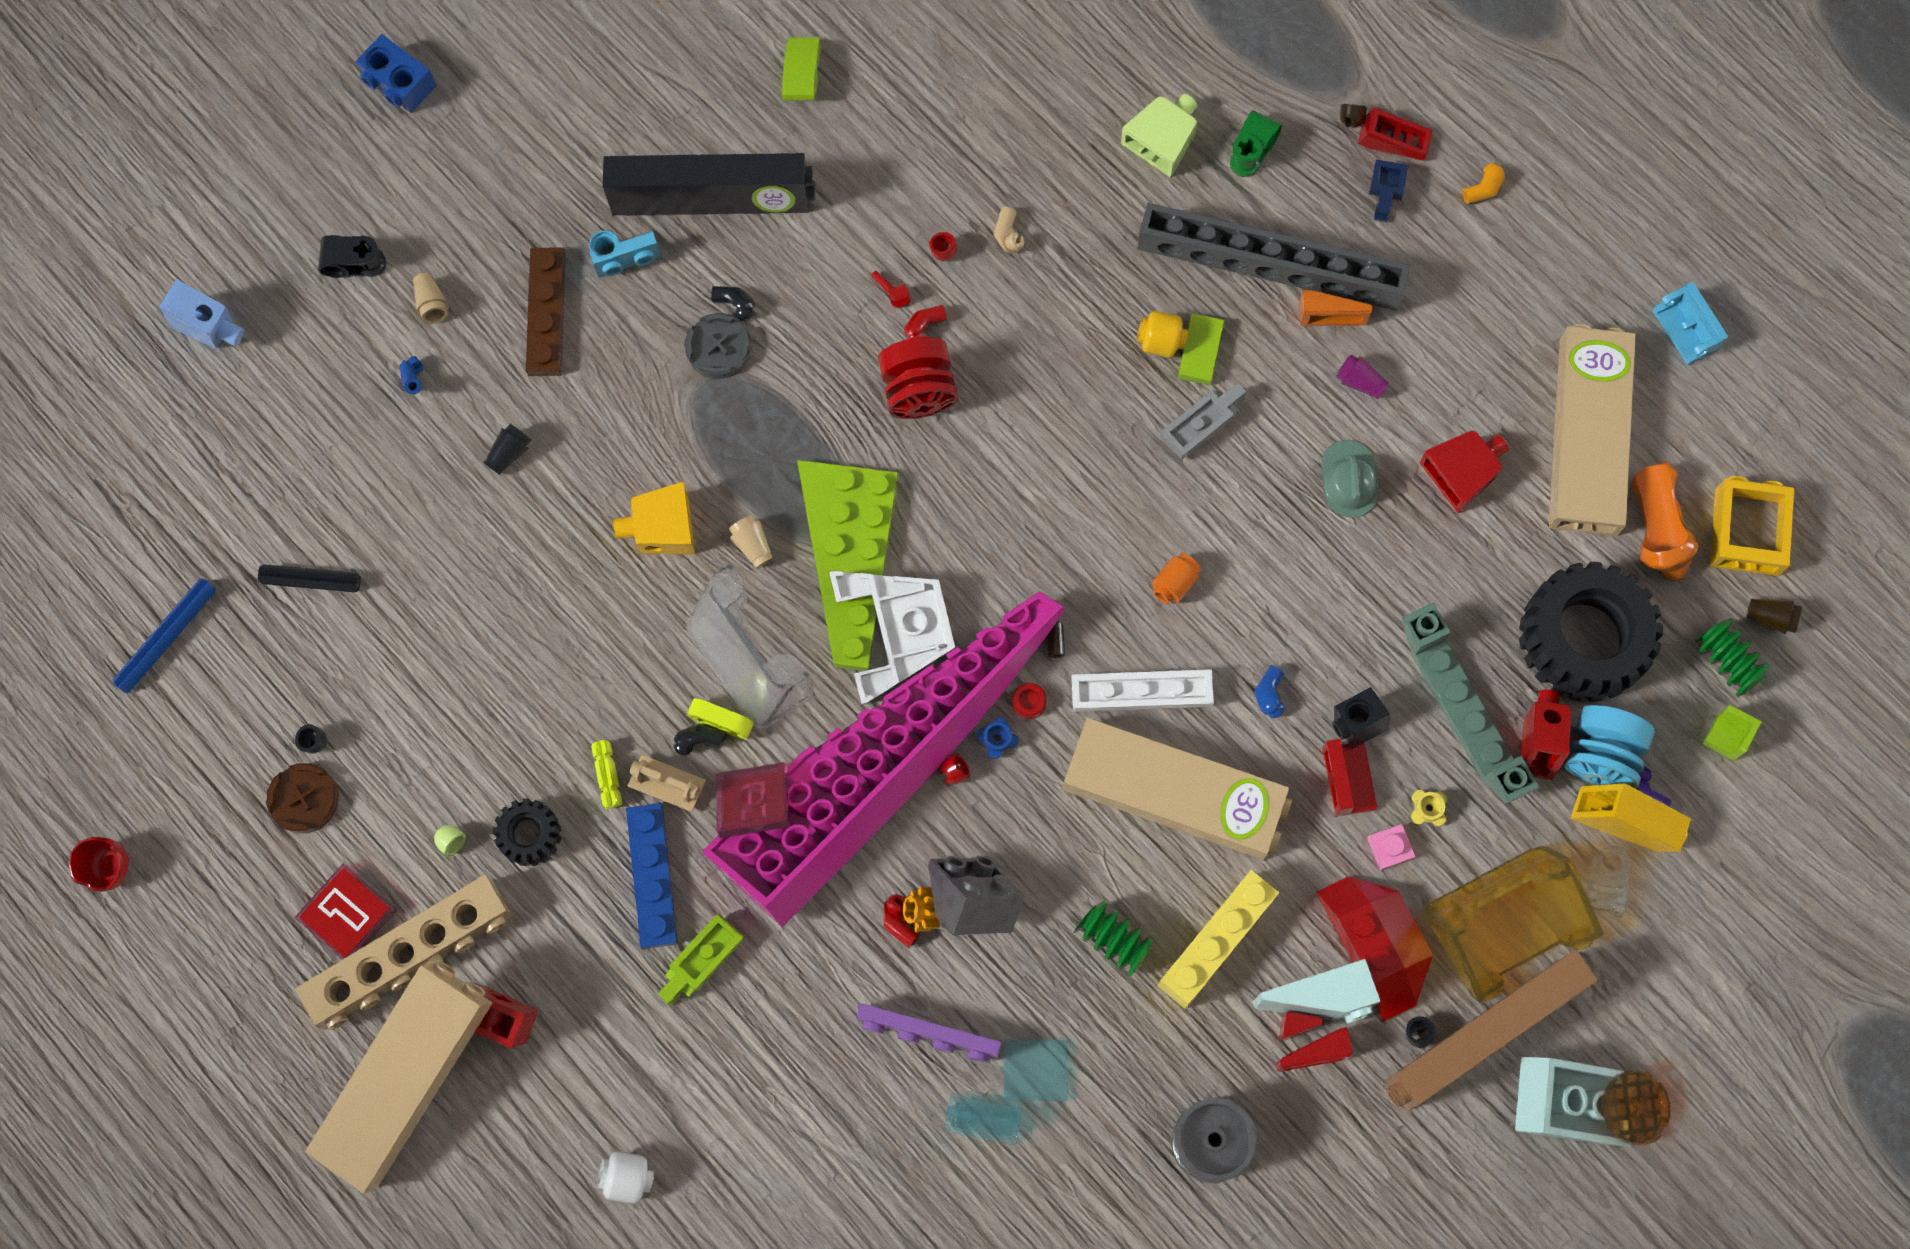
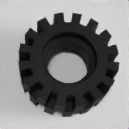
[493,798,561,866]

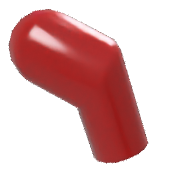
[904,305,947,339]
[883,894,920,948]

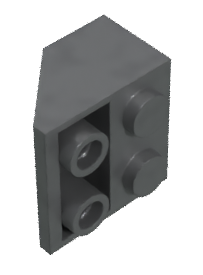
[928,856,1025,935]

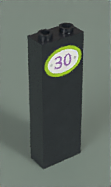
[603,153,815,216]

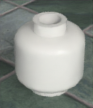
[597,1151,654,1204]

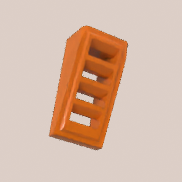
[1299,289,1372,326]

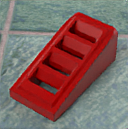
[1358,107,1433,161]
[1276,1027,1353,1072]

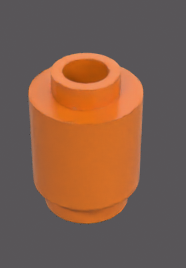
[1151,553,1201,604]

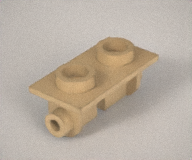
[627,754,706,812]

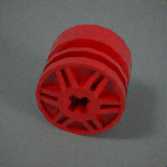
[878,337,958,419]

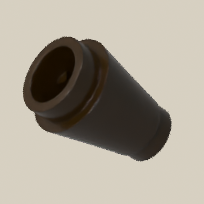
[1746,598,1802,634]

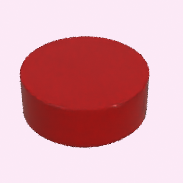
[1012,683,1047,719]

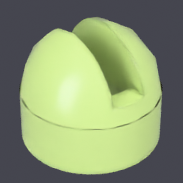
[434,825,466,857]

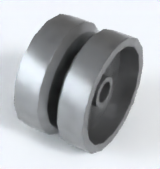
[1171,1097,1257,1184]

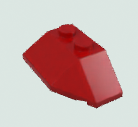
[1316,876,1433,1022]

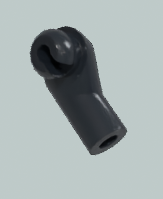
[674,724,726,755]

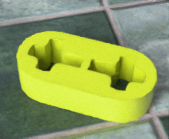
[686,698,754,740]

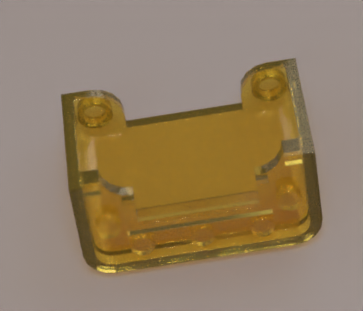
[1423,846,1604,1002]

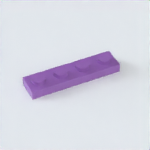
[856,1003,1001,1063]

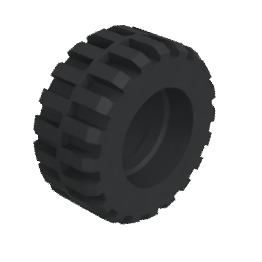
[1519,562,1663,702]

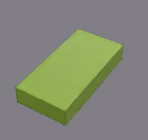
[1178,313,1224,385]

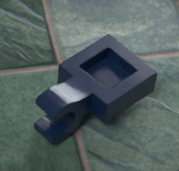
[1369,159,1409,222]

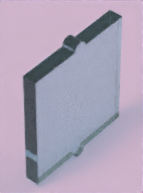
[1001,1039,1071,1102]

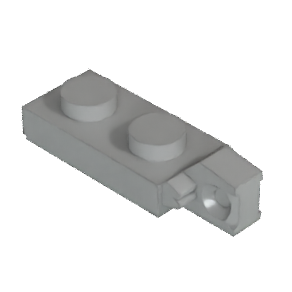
[1160,382,1247,460]

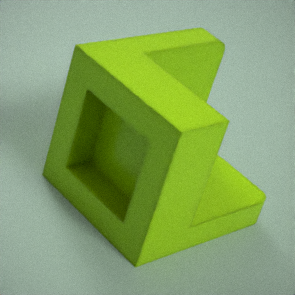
[1702,705,1762,761]

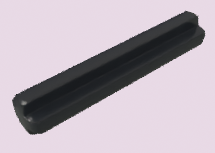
[258,564,361,593]

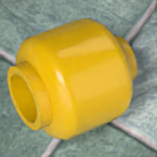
[1137,310,1188,358]

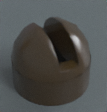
[1340,104,1367,128]

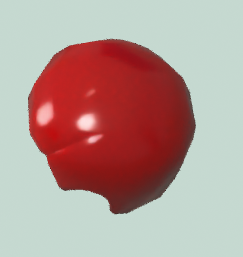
[68,837,130,892]

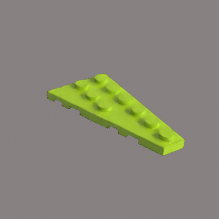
[797,460,898,671]

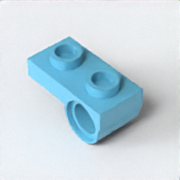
[589,231,661,278]

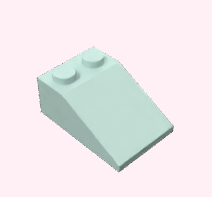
[1253,959,1380,1024]
[1515,1057,1635,1148]

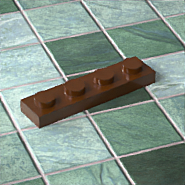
[526,247,565,376]

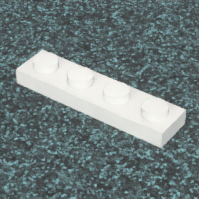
[1071,669,1214,712]

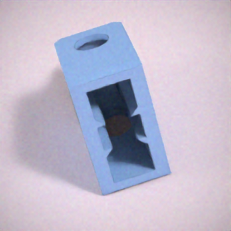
[159,279,245,348]

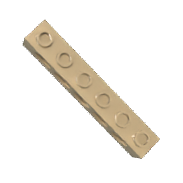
[294,874,512,1030]

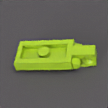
[658,913,745,1006]

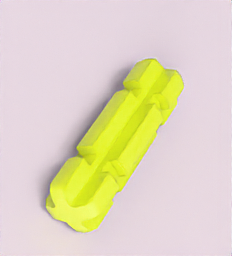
[591,740,623,809]

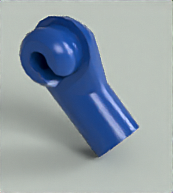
[1255,665,1285,718]

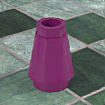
[1336,354,1389,399]

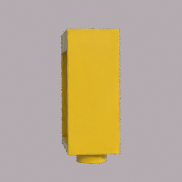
[1710,476,1794,576]

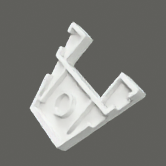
[829,571,955,705]

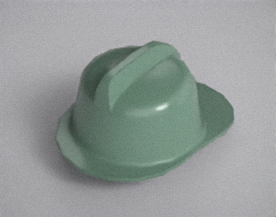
[1321,440,1379,518]

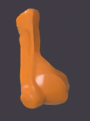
[1631,461,1699,582]

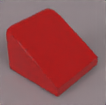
[1279,1011,1323,1042]

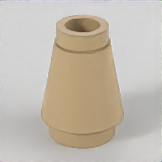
[413,273,449,324]
[729,515,773,569]

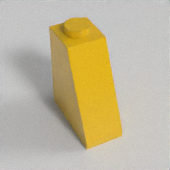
[1570,783,1691,852]

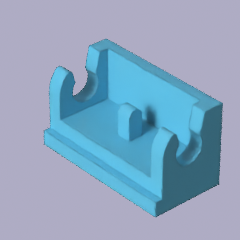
[1652,281,1728,365]

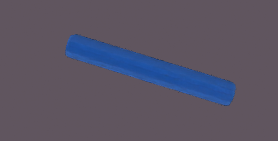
[112,578,216,693]

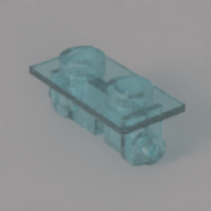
[944,1095,1022,1145]

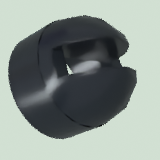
[295,724,327,754]
[1406,1016,1436,1048]

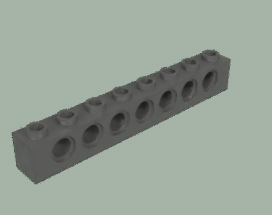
[1137,202,1410,311]

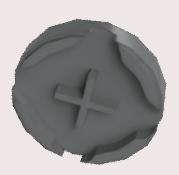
[684,313,752,379]

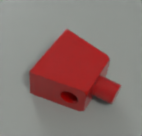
[1419,430,1509,513]
[1519,689,1571,780]

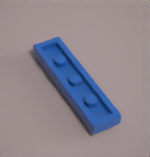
[626,803,678,949]

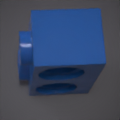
[356,34,437,113]

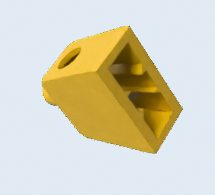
[613,482,695,555]

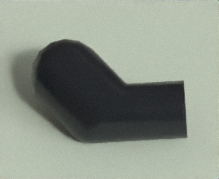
[711,286,755,319]

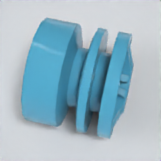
[1564,705,1655,789]

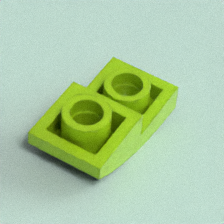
[782,37,821,101]

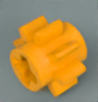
[903,887,941,932]

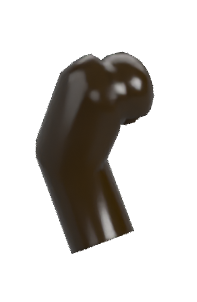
[1045,621,1065,658]

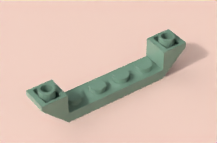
[1402,602,1539,804]

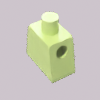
[1121,94,1197,178]

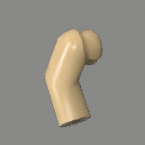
[994,206,1025,253]

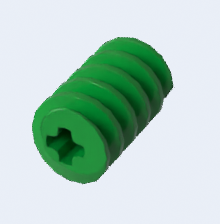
[1694,618,1770,698]
[1073,900,1153,978]

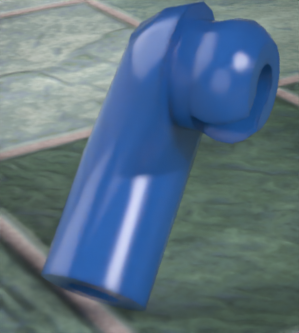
[400,356,424,395]

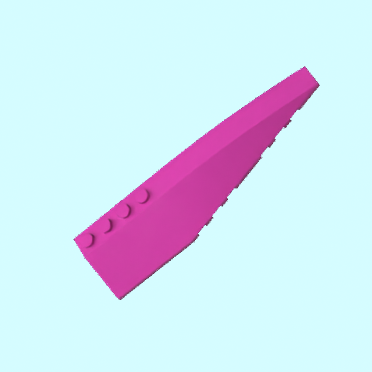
[702,591,1065,927]

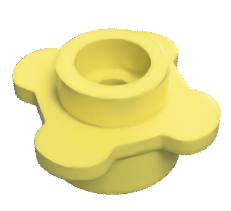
[1411,790,1447,827]

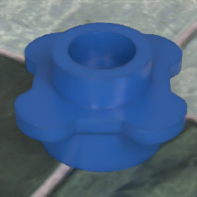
[977,718,1018,759]

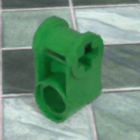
[1230,110,1283,177]

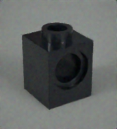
[1332,687,1390,749]

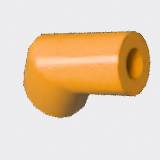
[1462,163,1505,204]

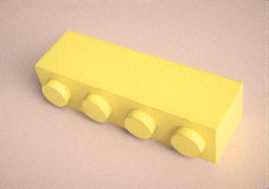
[1158,870,1279,1009]

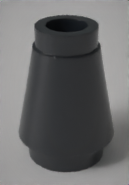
[483,423,531,475]

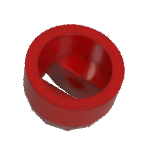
[929,232,957,262]
[939,753,970,785]

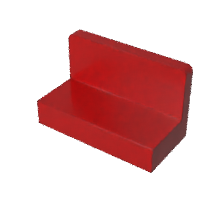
[1322,739,1377,817]

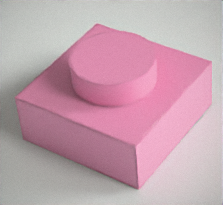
[1367,824,1416,871]

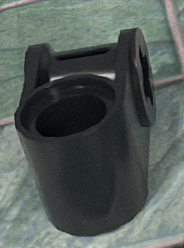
[318,235,387,278]

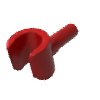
[871,271,911,308]

